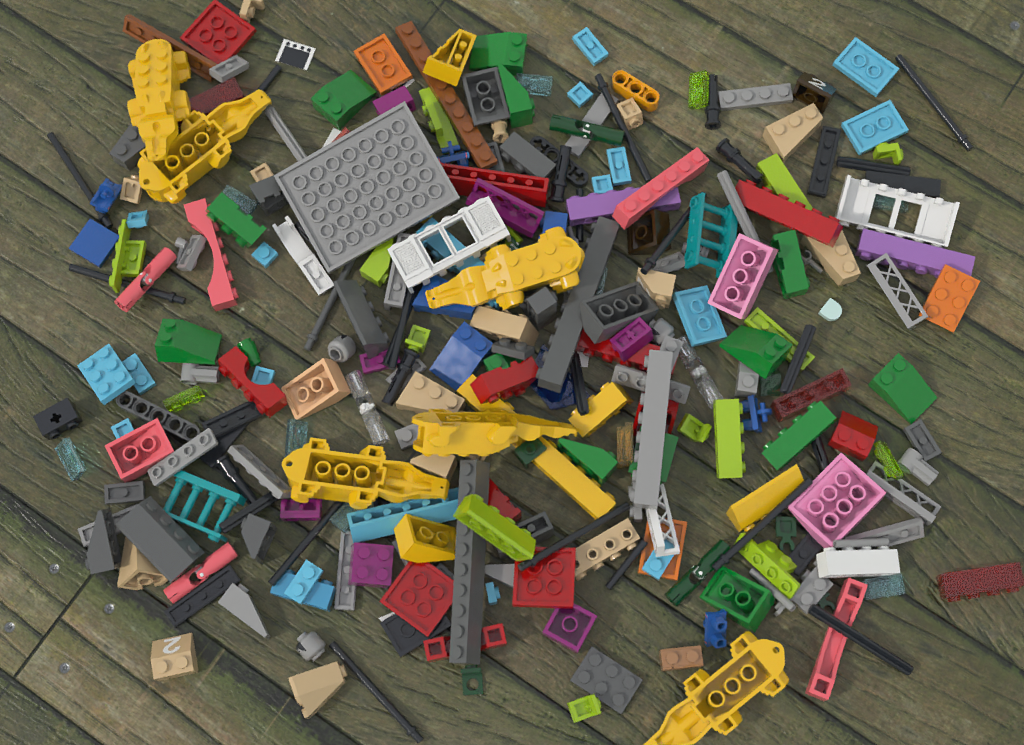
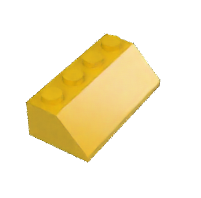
[726,464,804,533]

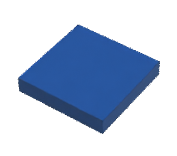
[69,219,119,268]

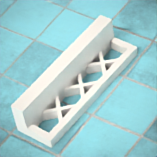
[645,484,680,557]

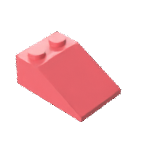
[105,418,174,483]

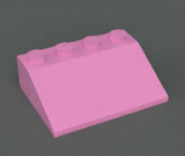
[787,453,886,548]

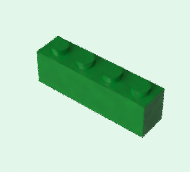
[762,400,838,471]

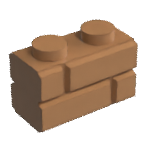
[659,645,703,672]

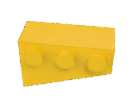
[422,29,477,87]
[568,382,634,438]

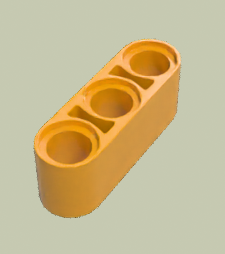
[612,70,659,112]

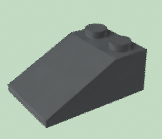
[461,67,510,127]
[85,508,122,574]

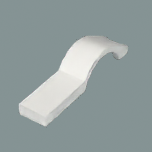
[272,216,334,296]

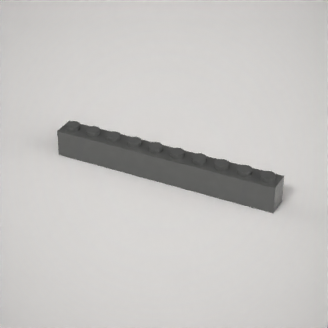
[536,216,620,393]
[449,459,490,664]

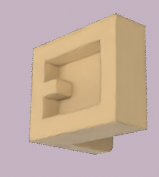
[239,0,265,23]
[616,97,643,130]
[120,174,145,204]

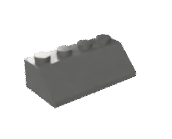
[333,280,390,359]
[580,281,659,344]
[115,496,205,583]

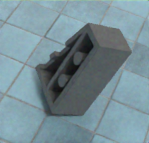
[249,175,289,216]
[519,287,558,331]

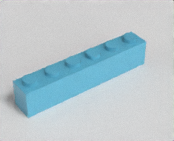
[416,217,501,310]
[347,487,459,543]

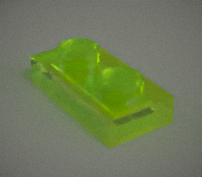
[688,70,709,110]
[163,385,205,412]
[874,440,904,480]

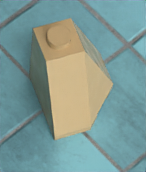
[117,537,168,590]
[288,661,348,719]

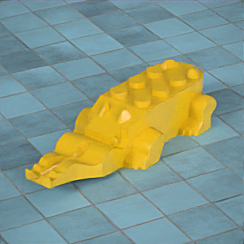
[127,39,191,162]
[137,89,272,204]
[425,226,585,310]
[412,409,578,457]
[282,438,450,510]
[643,631,789,745]

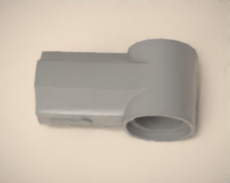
[180,363,220,385]
[897,448,939,486]

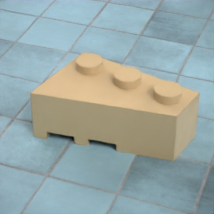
[763,103,823,163]
[800,230,861,286]
[470,305,539,346]
[395,371,466,413]

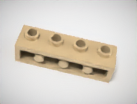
[575,518,640,581]

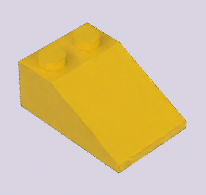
[394,514,456,563]

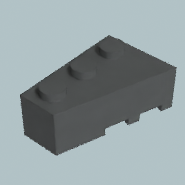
[109,124,146,171]

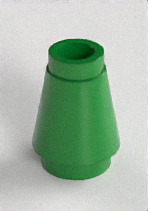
[237,338,262,367]

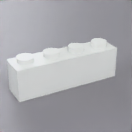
[816,546,900,578]

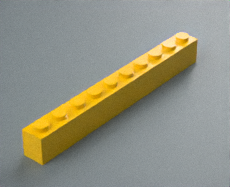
[457,374,616,519]

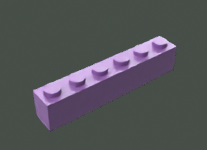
[566,187,681,227]
[855,228,975,278]

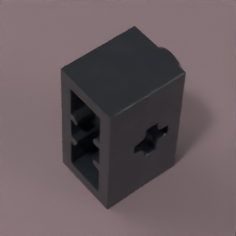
[33,397,83,440]

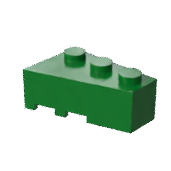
[205,192,267,249]
[769,230,810,299]

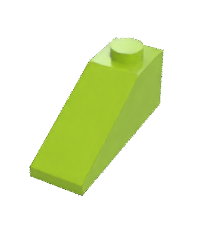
[360,236,396,288]

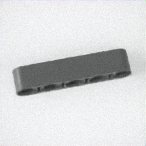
[116,391,202,442]

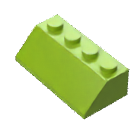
[453,494,536,562]

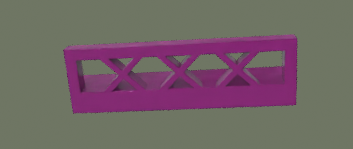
[465,178,545,238]

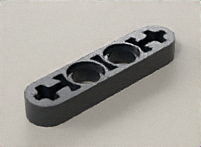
[530,136,588,188]

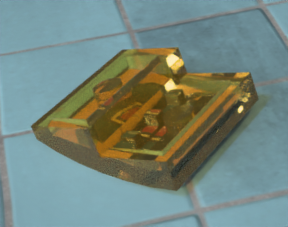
[617,422,633,469]

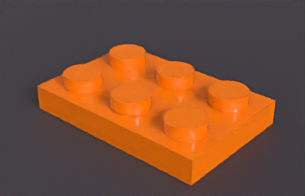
[354,33,413,96]
[918,264,980,333]
[638,518,687,581]

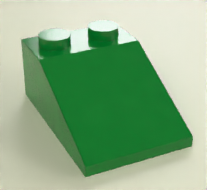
[469,32,527,77]
[497,63,535,129]
[311,70,377,130]
[154,318,222,365]
[719,325,793,379]
[868,353,937,425]
[557,438,618,486]
[700,566,776,633]

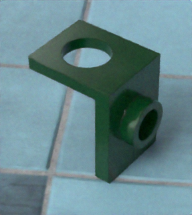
[514,438,547,469]
[461,665,483,695]

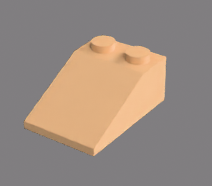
[281,358,351,421]

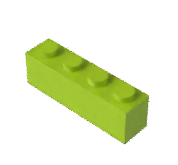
[756,153,812,210]
[713,399,746,478]

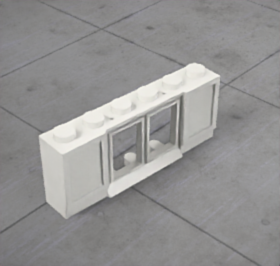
[835,175,960,248]
[387,196,511,294]

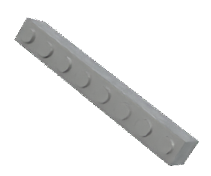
[630,349,673,510]

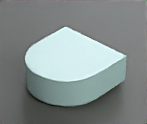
[818,298,842,321]

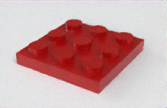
[180,0,257,64]
[512,547,576,609]
[379,561,454,637]

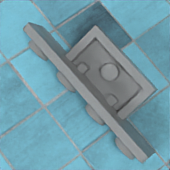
[611,364,691,404]
[147,428,218,486]
[774,559,833,617]

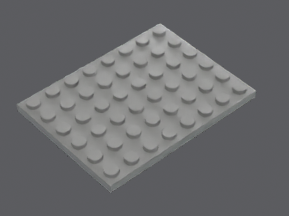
[274,101,460,274]

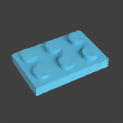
[832,37,900,97]
[841,100,909,156]
[672,285,727,347]
[77,344,136,405]

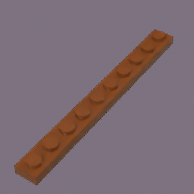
[395,21,498,169]

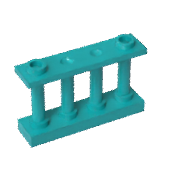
[684,192,738,278]
[163,470,247,543]

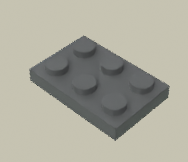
[570,647,643,714]

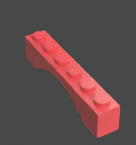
[612,147,710,230]
[184,198,239,312]
[805,578,868,701]

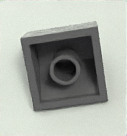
[241,513,278,565]

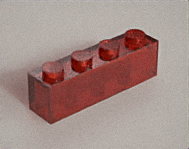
[178,77,245,132]
[770,368,852,423]
[936,562,1024,603]

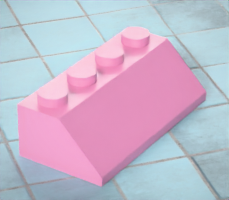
[707,233,778,319]

